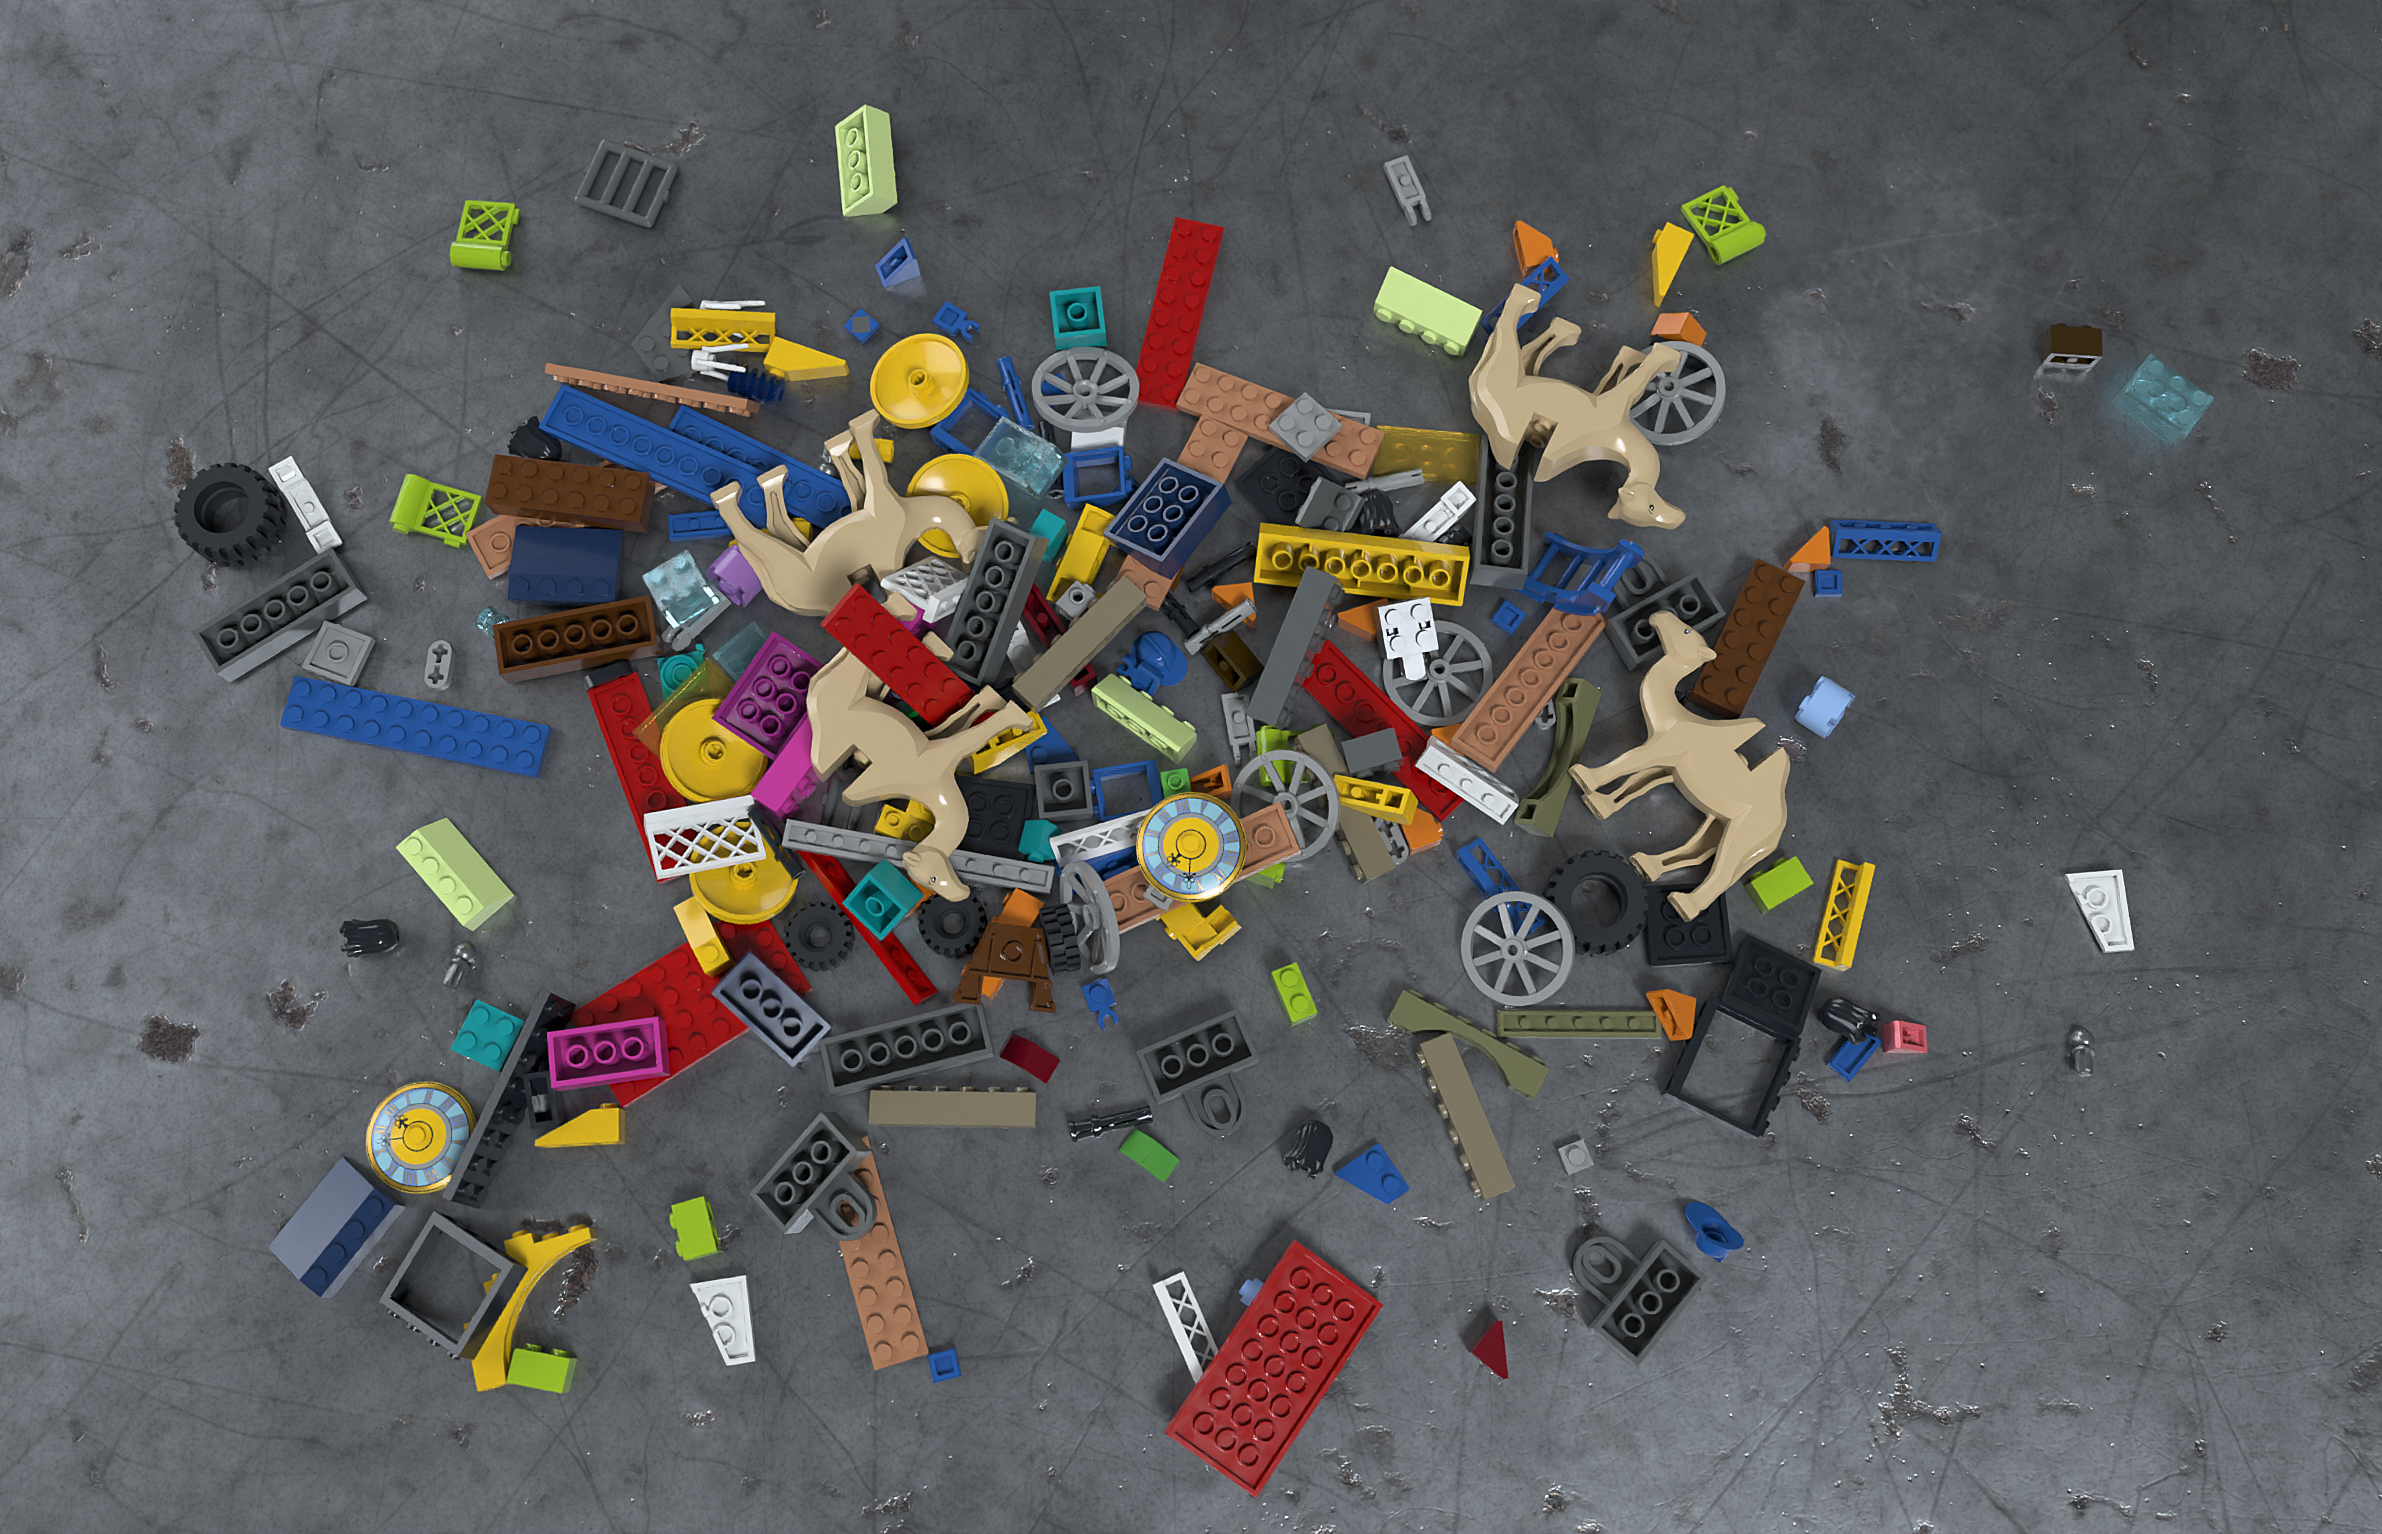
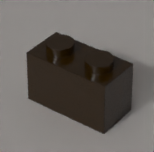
[2042,323,2103,367]
[1201,629,1265,694]

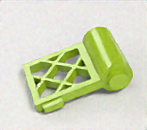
[1681,185,1766,265]
[450,200,520,271]
[389,474,483,548]
[1255,724,1335,787]

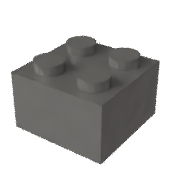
[1341,727,1404,780]
[1034,760,1093,823]

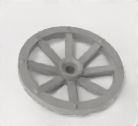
[1625,341,1726,446]
[1032,347,1139,433]
[1382,620,1493,729]
[1230,749,1341,862]
[1059,861,1120,975]
[1461,891,1575,1006]

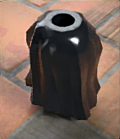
[507,416,562,462]
[1358,490,1402,538]
[339,919,400,958]
[1820,997,1882,1045]
[1283,1120,1333,1180]

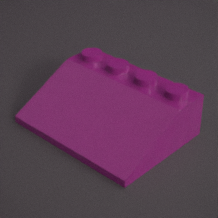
[711,631,825,761]

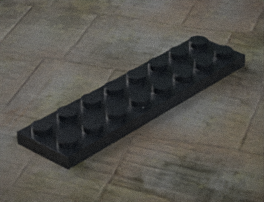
[442,989,576,1209]

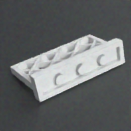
[880,555,969,624]
[644,795,766,880]

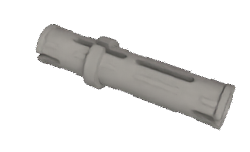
[1345,468,1424,496]
[1184,598,1257,655]

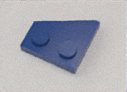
[1025,716,1080,774]
[1335,1143,1410,1205]

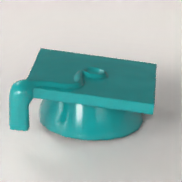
[657,644,710,703]

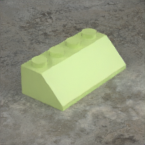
[835,105,897,217]
[1373,266,1482,357]
[1091,673,1197,765]
[396,817,515,931]

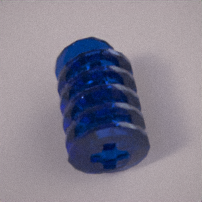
[727,363,786,408]

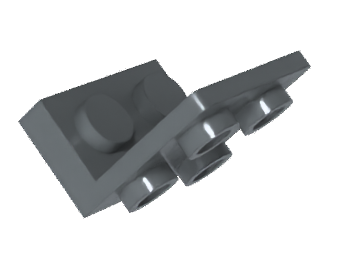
[1295,476,1366,533]

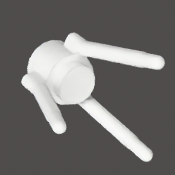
[700,300,765,339]
[691,343,749,384]

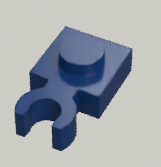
[932,301,980,342]
[1116,653,1165,697]
[1081,978,1119,1030]

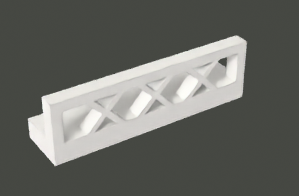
[1415,735,1519,825]
[1050,808,1152,867]
[1153,1271,1218,1384]

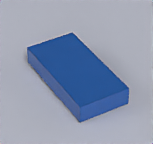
[1826,1034,1883,1083]

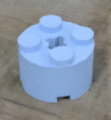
[1794,676,1856,739]

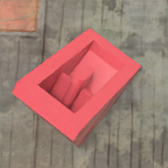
[1882,1020,1928,1053]

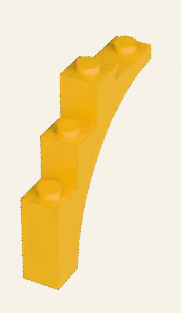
[463,1224,598,1392]

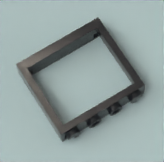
[1662,995,1802,1140]
[379,1211,529,1361]

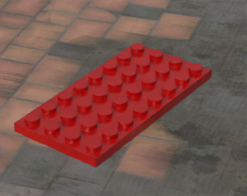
[570,919,813,1109]
[1164,1240,1383,1498]

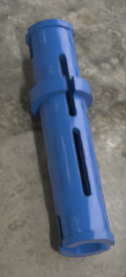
[996,356,1034,433]

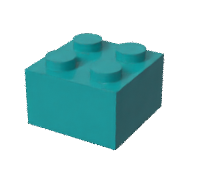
[1049,286,1107,351]
[842,858,924,941]
[450,999,526,1072]

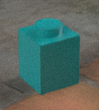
[1018,819,1062,863]

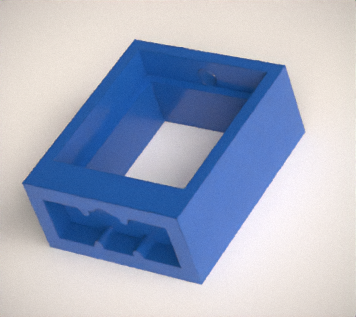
[930,387,1011,460]
[1062,446,1134,511]
[1089,759,1163,823]

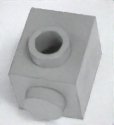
[1055,580,1097,623]

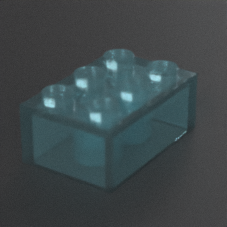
[2110,353,2215,447]
[973,416,1069,502]

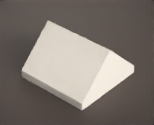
[1071,409,1128,463]

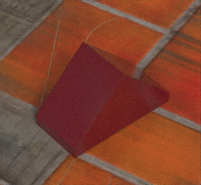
[1000,1033,1061,1084]
[1468,1321,1509,1380]

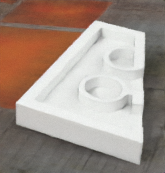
[2064,870,2134,953]
[690,1275,757,1366]

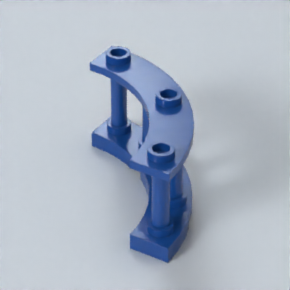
[1513,531,1645,616]

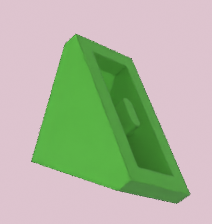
[1119,1128,1180,1183]

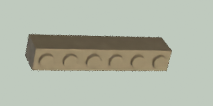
[1012,575,1147,714]
[1292,723,1396,885]
[1416,1032,1516,1201]
[869,1085,1038,1128]

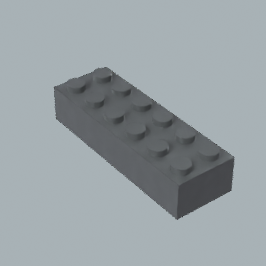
[1470,434,1535,590]
[942,517,1050,686]
[192,547,368,682]
[1246,566,1345,731]
[819,1000,995,1097]

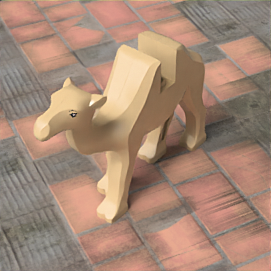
[1468,283,1686,530]
[710,409,1019,617]
[806,590,1034,902]
[1568,611,1790,922]

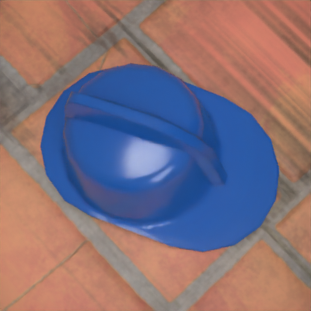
[1132,631,1187,686]
[1685,1202,1744,1262]

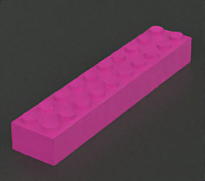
[750,598,940,824]

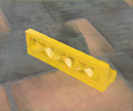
[671,308,775,352]
[1812,860,1875,971]

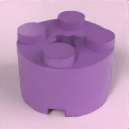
[705,545,763,607]

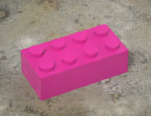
[547,1017,670,1091]

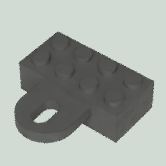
[1604,554,1726,672]
[1136,1008,1259,1137]
[749,1112,877,1241]
[1573,1237,1708,1366]

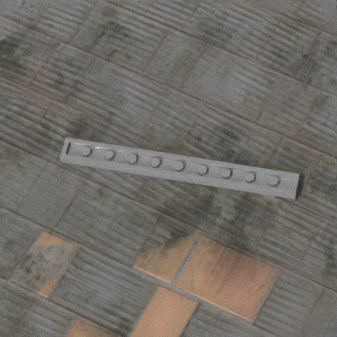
[782,819,1055,895]

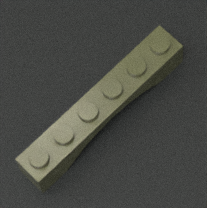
[1514,678,1602,838]
[1386,989,1550,1101]

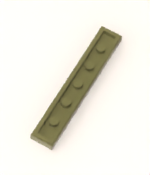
[1496,1010,1662,1039]

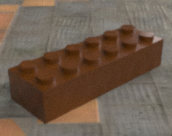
[484,454,656,533]
[1687,558,1806,720]
[493,595,664,683]

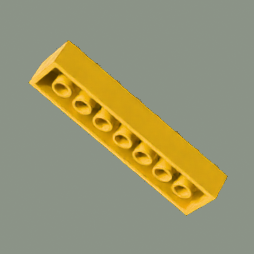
[1254,523,1470,606]

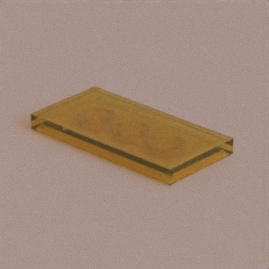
[1373,426,1479,485]
[632,658,735,759]

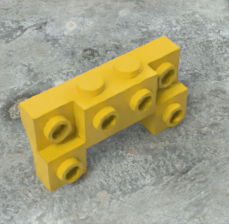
[1046,503,1119,604]
[873,767,957,843]
[1155,903,1242,961]

